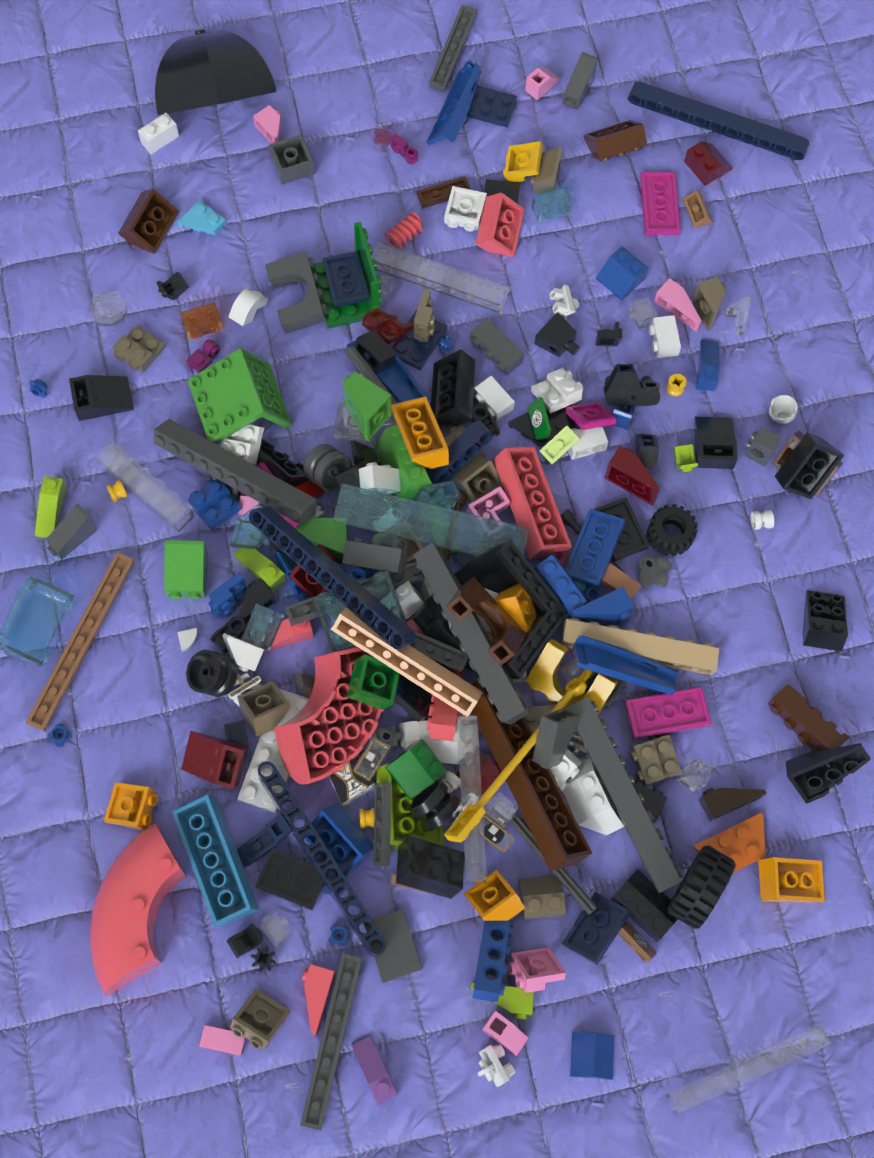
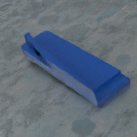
[426,60,482,145]
[346,329,431,405]
[572,635,678,695]

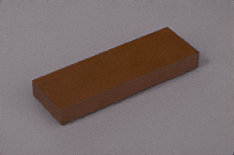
[416,177,471,209]

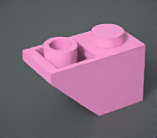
[525,68,560,101]
[482,1011,529,1056]

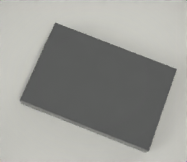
[364,909,422,983]

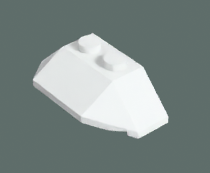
[399,721,478,764]
[563,755,624,835]

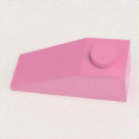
[654,278,702,332]

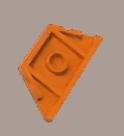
[693,812,766,873]

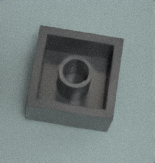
[269,134,314,185]

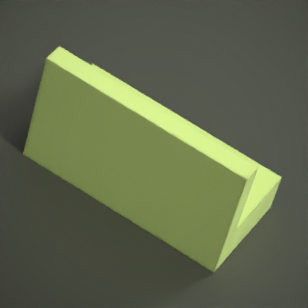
[539,426,580,465]

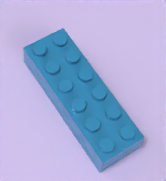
[172,794,260,927]

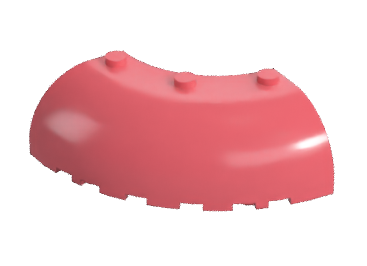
[274,647,384,784]
[90,823,187,997]

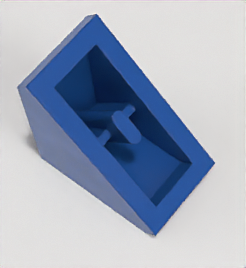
[613,406,636,430]

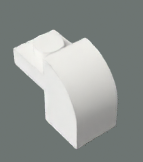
[229,288,268,326]

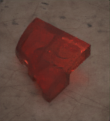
[362,308,414,345]

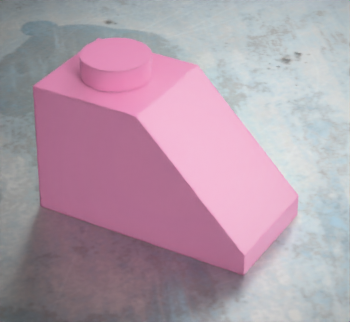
[253,105,281,144]

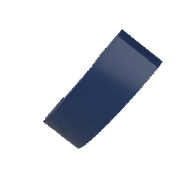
[237,813,293,869]

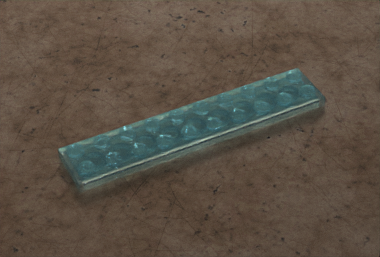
[333,483,529,556]

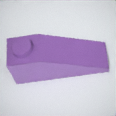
[351,1036,397,1105]

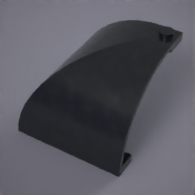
[155,29,277,115]
[412,540,569,679]

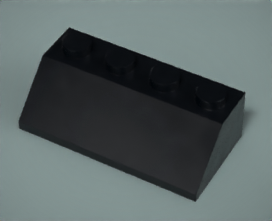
[430,349,475,426]

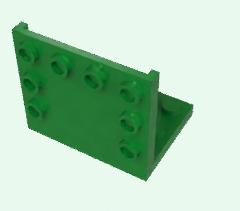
[312,222,382,329]

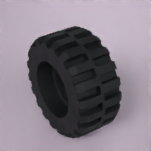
[668,845,736,929]

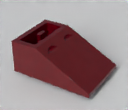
[181,731,248,789]

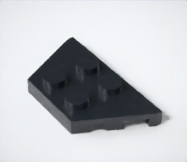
[508,404,573,447]
[394,674,434,722]

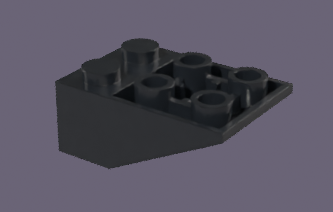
[69,375,134,421]
[694,416,737,469]
[803,590,848,652]

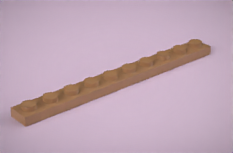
[25,552,135,732]

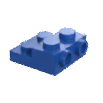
[187,479,242,531]
[208,572,247,619]

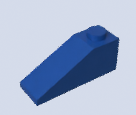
[696,340,719,391]

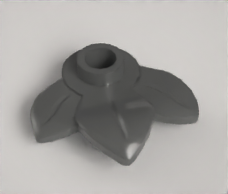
[638,555,672,588]

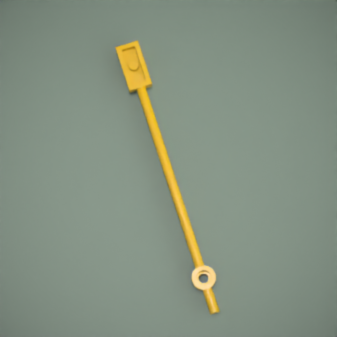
[444,669,594,843]

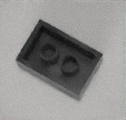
[396,836,464,899]

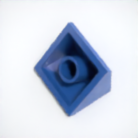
[570,1032,614,1080]

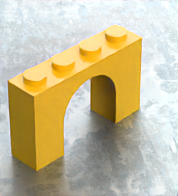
[525,639,619,716]

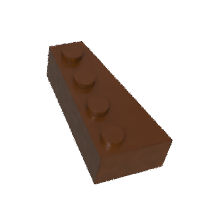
[768,684,850,752]

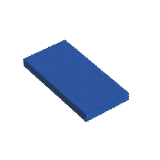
[565,509,626,588]

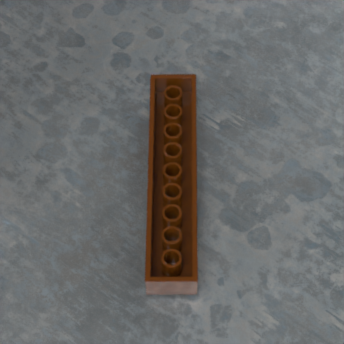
[471,680,592,871]

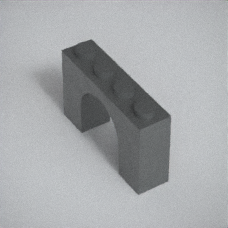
[265,251,328,334]

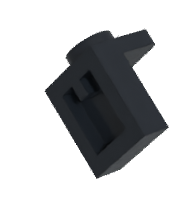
[596,322,622,346]

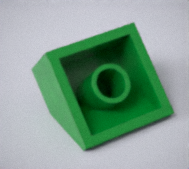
[385,739,447,800]

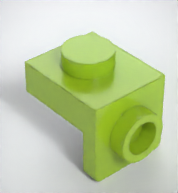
[673,444,698,472]

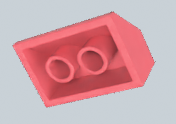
[476,192,525,257]

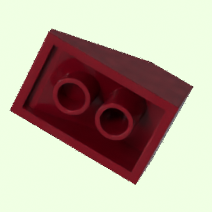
[604,446,660,506]

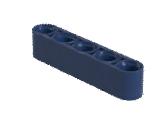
[423,421,492,498]

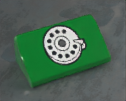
[528,397,551,440]

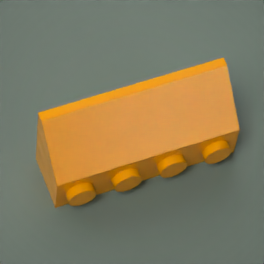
[391,396,449,469]

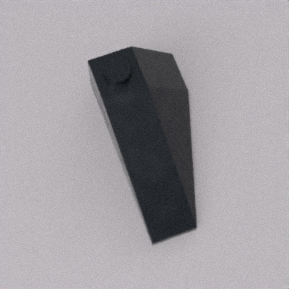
[256,439,309,487]
[786,743,871,804]

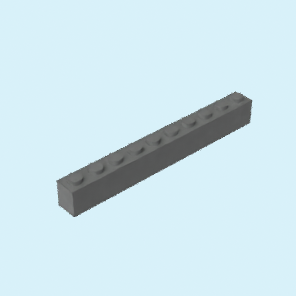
[154,419,317,526]
[413,542,531,725]
[566,698,683,893]

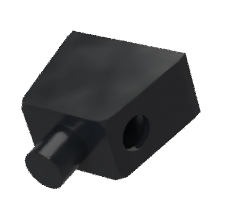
[534,312,580,357]

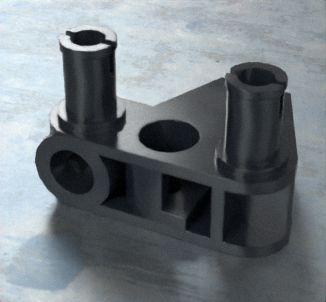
[603,364,661,406]

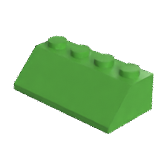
[374,424,434,504]

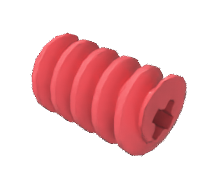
[384,212,423,250]

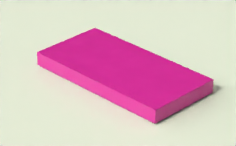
[640,172,680,235]
[625,687,711,739]

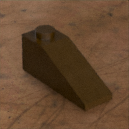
[699,788,767,821]

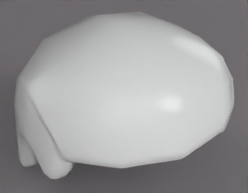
[769,395,798,424]

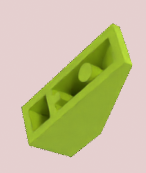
[35,476,67,538]
[233,542,286,593]
[470,983,534,1020]

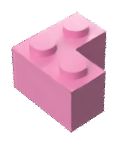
[466,486,510,540]

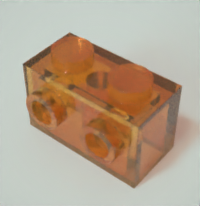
[180,302,223,339]

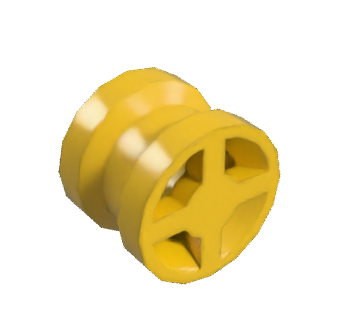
[666,374,687,396]
[106,480,128,503]
[359,808,374,829]

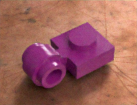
[391,133,418,164]
[186,339,220,373]

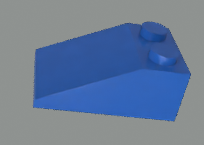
[570,587,635,627]

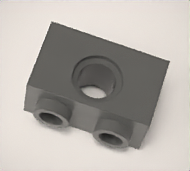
[745,426,781,467]

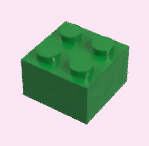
[347,654,400,710]

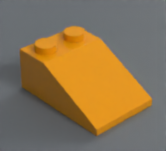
[758,857,825,902]

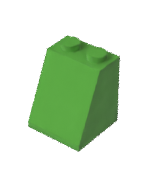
[342,371,392,441]
[296,518,348,565]
[164,540,208,600]

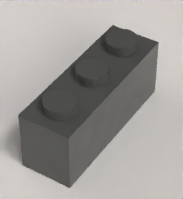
[470,318,524,375]
[342,538,407,574]

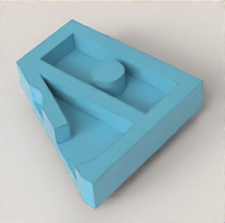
[177,200,226,235]

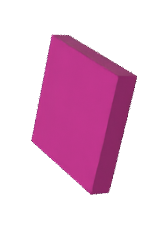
[566,402,616,430]

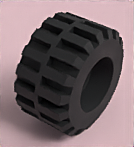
[647,504,698,556]

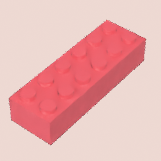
[493,447,572,559]

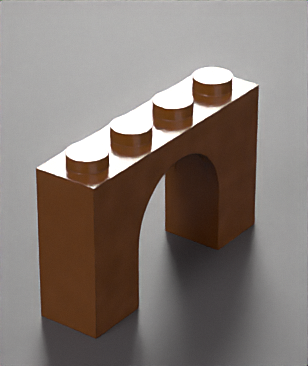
[446,577,527,666]

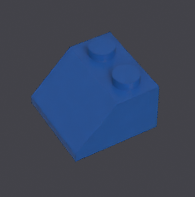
[596,246,648,300]

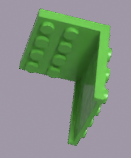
[187,348,292,444]

